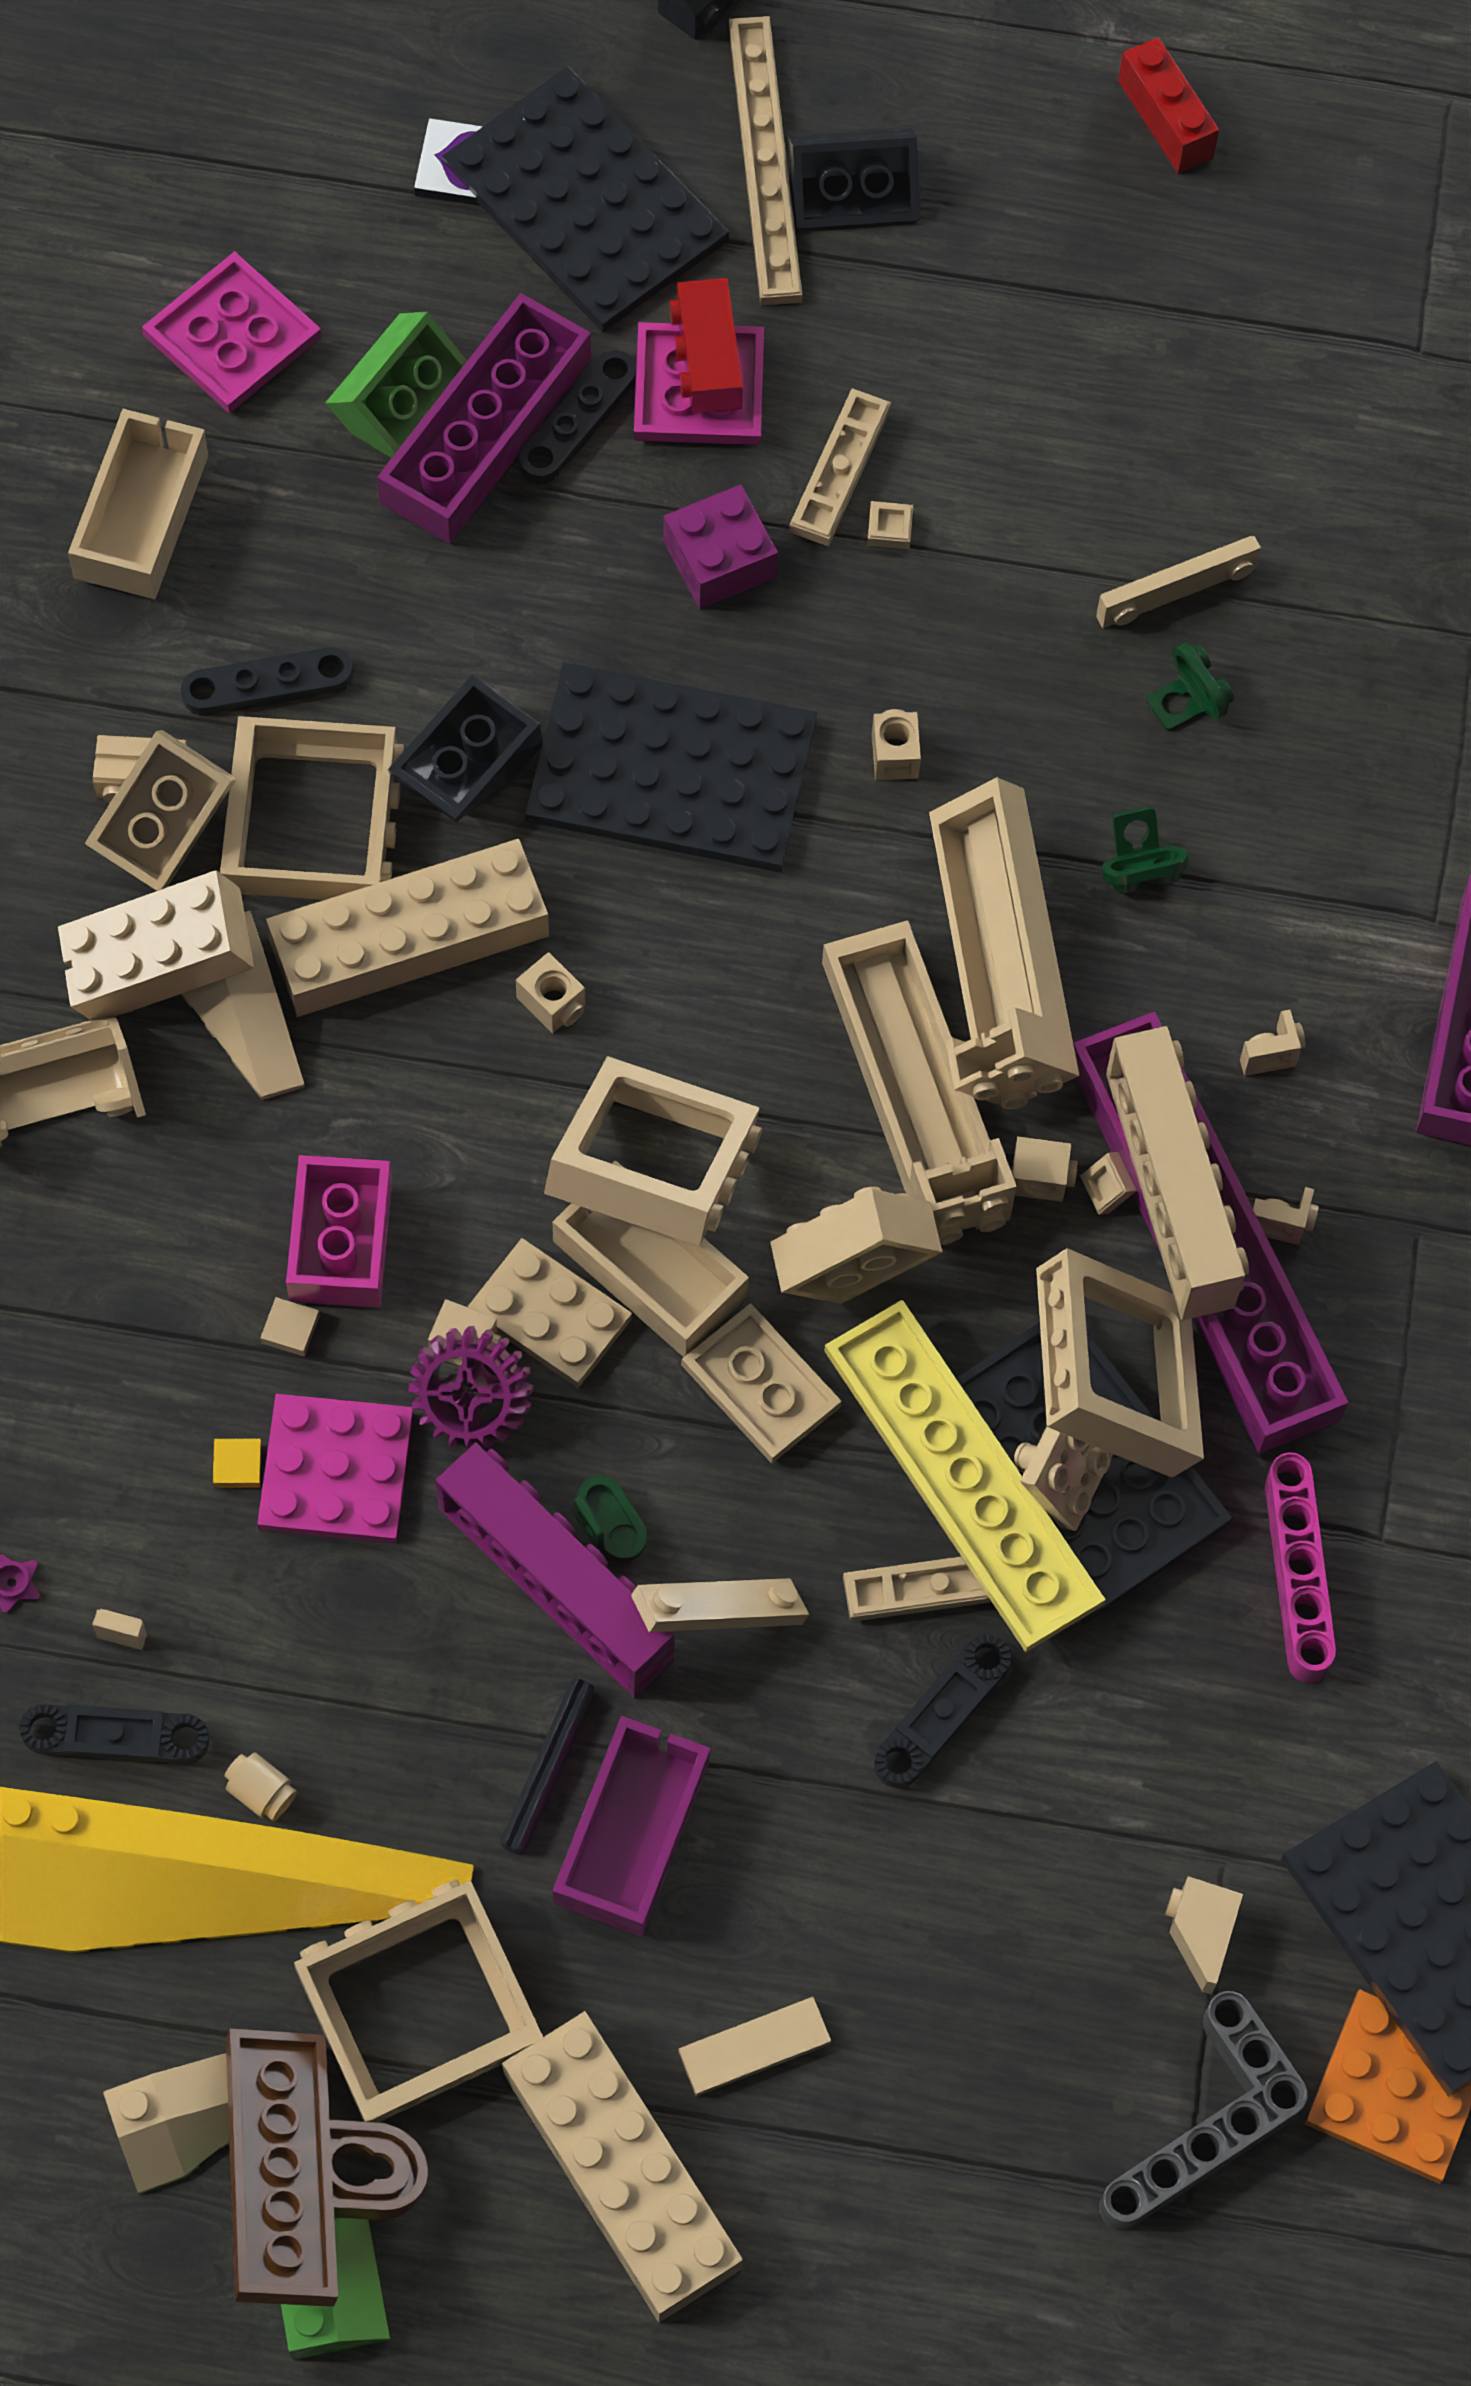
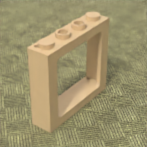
[220,716,404,900]
[544,1056,762,1247]
[1036,1248,1204,1478]
[294,1880,543,2123]

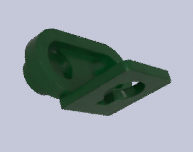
[1146,643,1234,731]
[1102,806,1189,893]
[574,1476,647,1561]

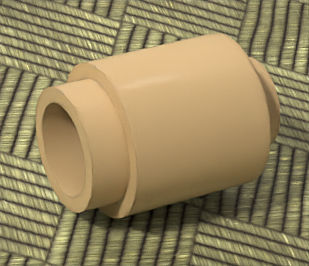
[224,1752,297,1821]

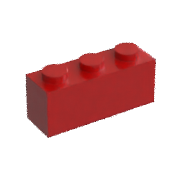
[1118,37,1219,174]
[669,278,743,414]

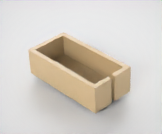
[68,409,208,599]
[58,870,254,1020]
[552,1160,749,1357]

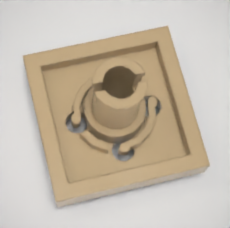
[1014,1427,1113,1531]

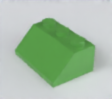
[326,312,467,458]
[281,2217,390,2360]

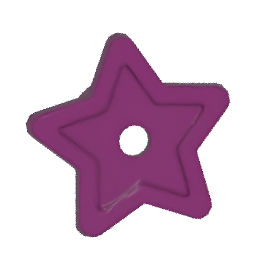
[0,1554,40,1613]

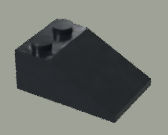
[388,675,543,822]

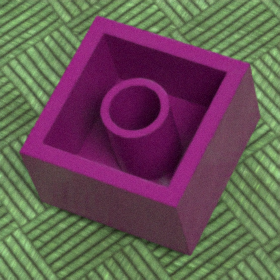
[663,484,778,609]

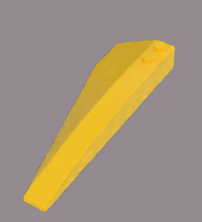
[0,1787,474,1953]

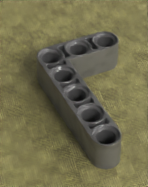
[1099,1991,1307,2230]

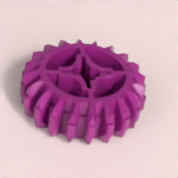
[408,1325,534,1450]

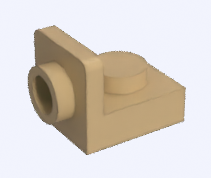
[1240,1010,1305,1076]
[1253,1187,1319,1245]

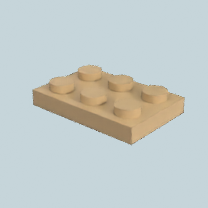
[468,1238,632,1388]
[681,1303,841,1464]

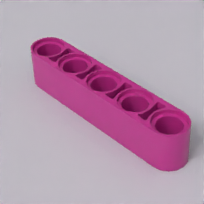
[1265,1452,1336,1684]

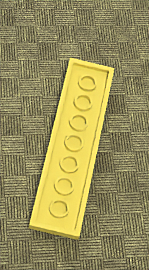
[824,1300,1106,1652]

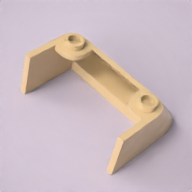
[0,1017,146,1147]

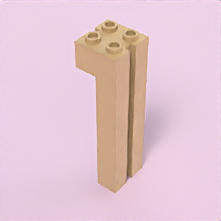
[929,777,1079,1109]
[822,920,1017,1245]

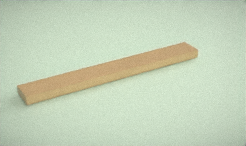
[729,16,802,306]

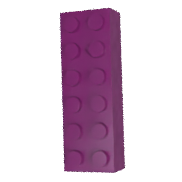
[377,293,591,544]
[1416,874,1471,1145]
[435,1442,675,1699]

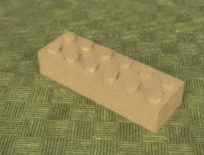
[266,839,549,1017]
[1106,1026,1249,1321]
[502,2011,743,2323]

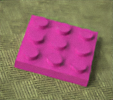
[142,251,322,414]
[634,322,764,445]
[257,1394,414,1544]

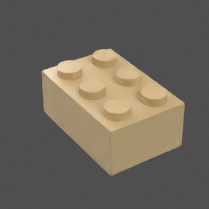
[84,730,237,891]
[770,1187,942,1304]

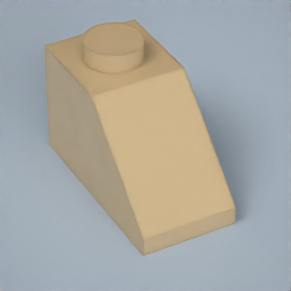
[1165,1876,1243,1994]

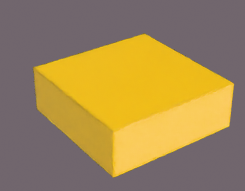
[213,1439,262,1488]

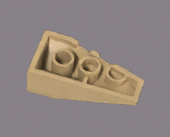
[181,911,305,1100]
[103,2053,229,2195]

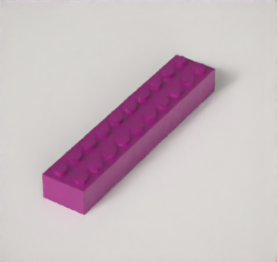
[1073,1011,1349,1454]

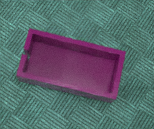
[552,1715,711,1937]

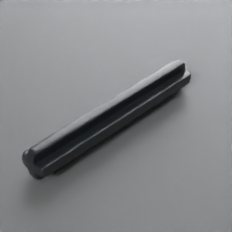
[501,1678,595,1855]

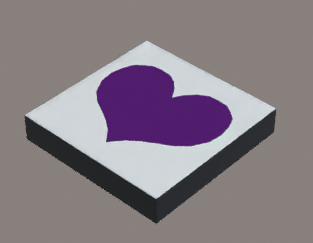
[414,118,482,206]

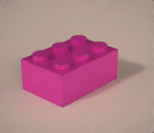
[286,1155,392,1308]

